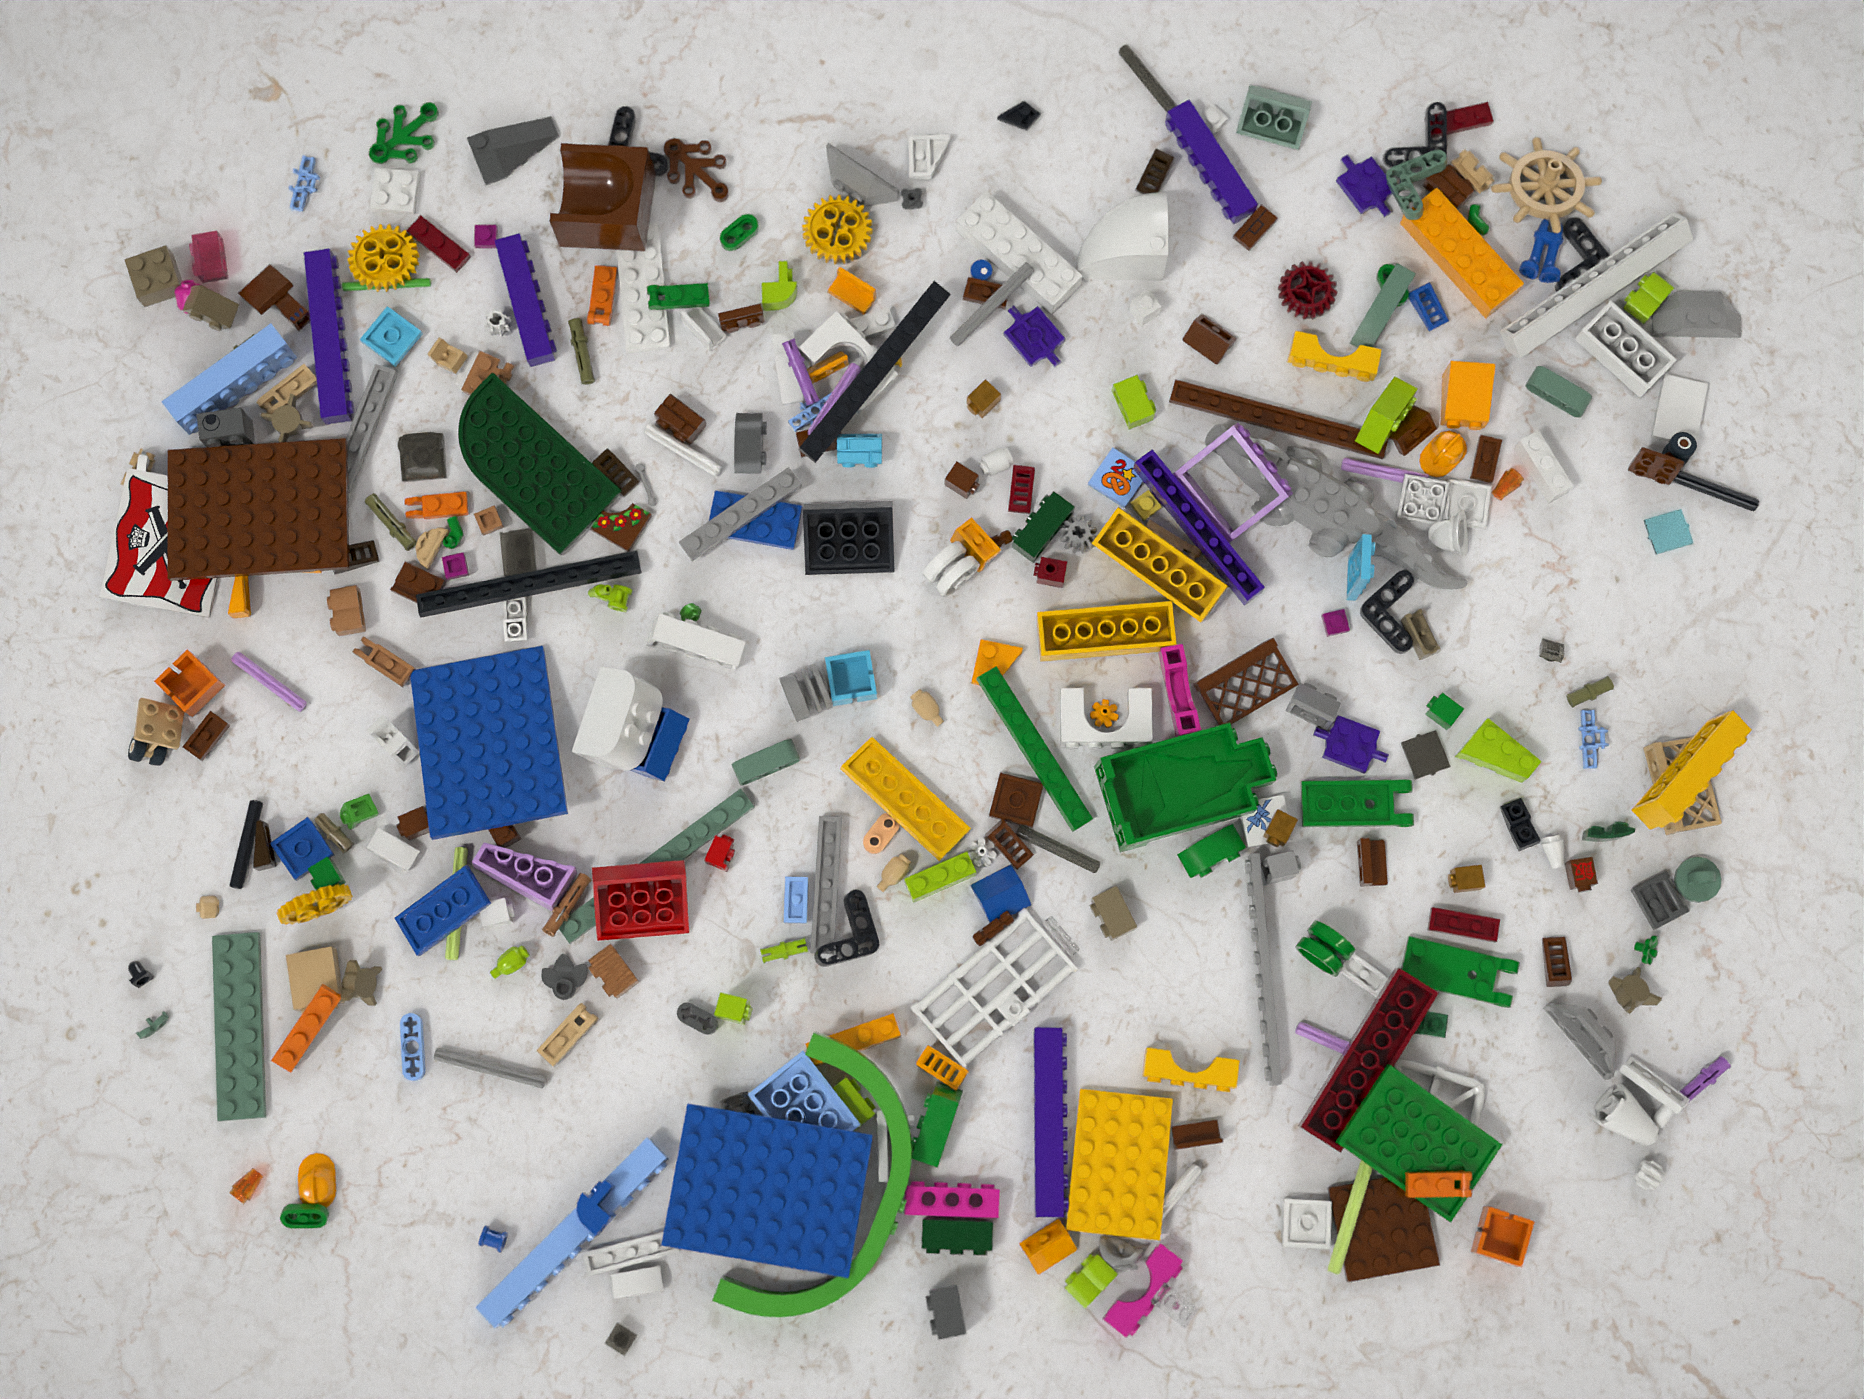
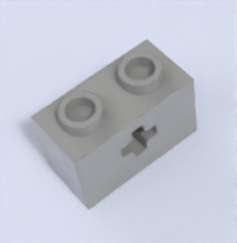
[1261,851,1301,885]

